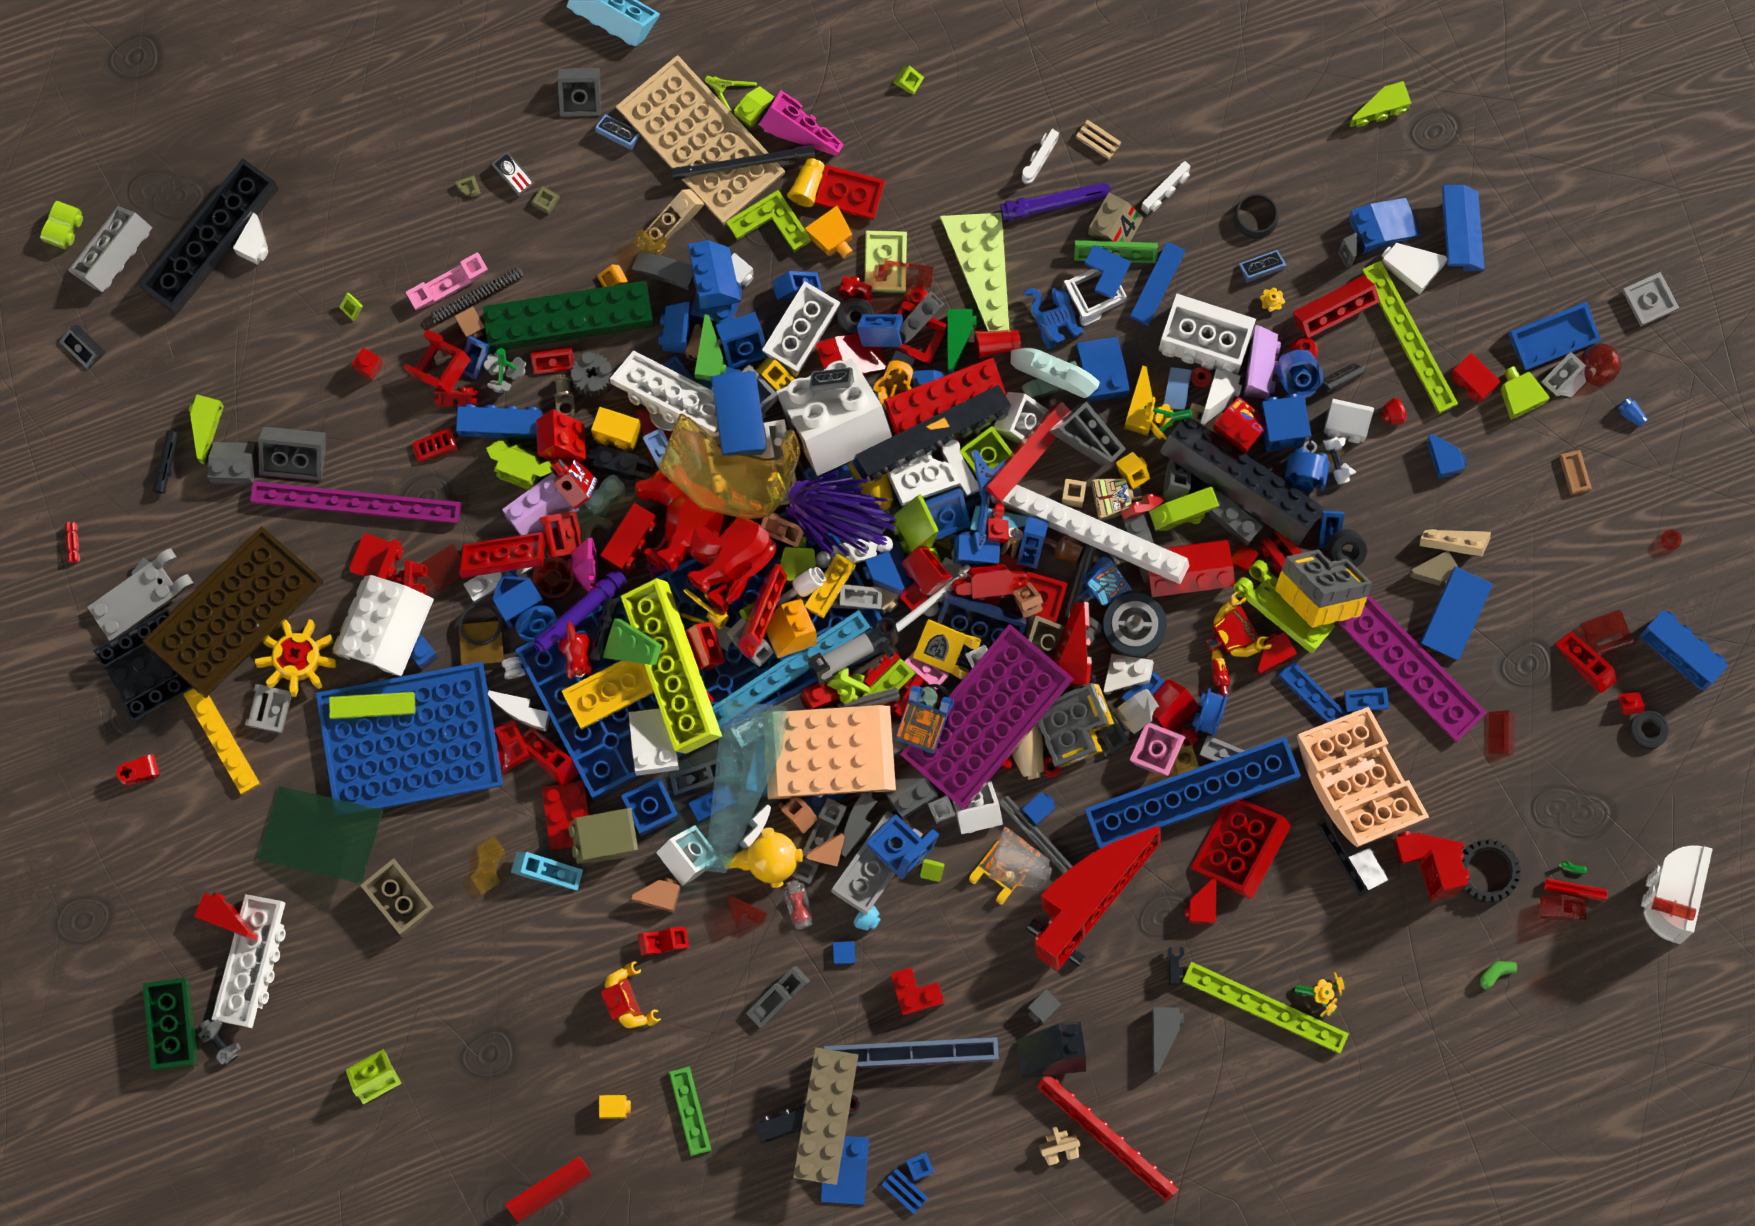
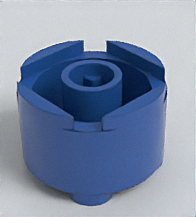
[1277,350,1324,398]
[1284,448,1330,492]

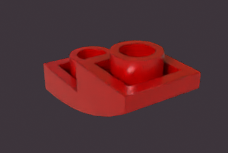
[1121,493,1165,520]

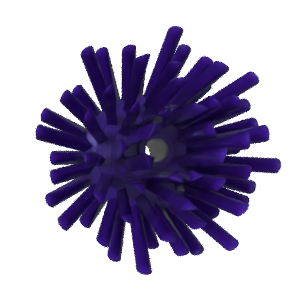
[786,470,896,556]

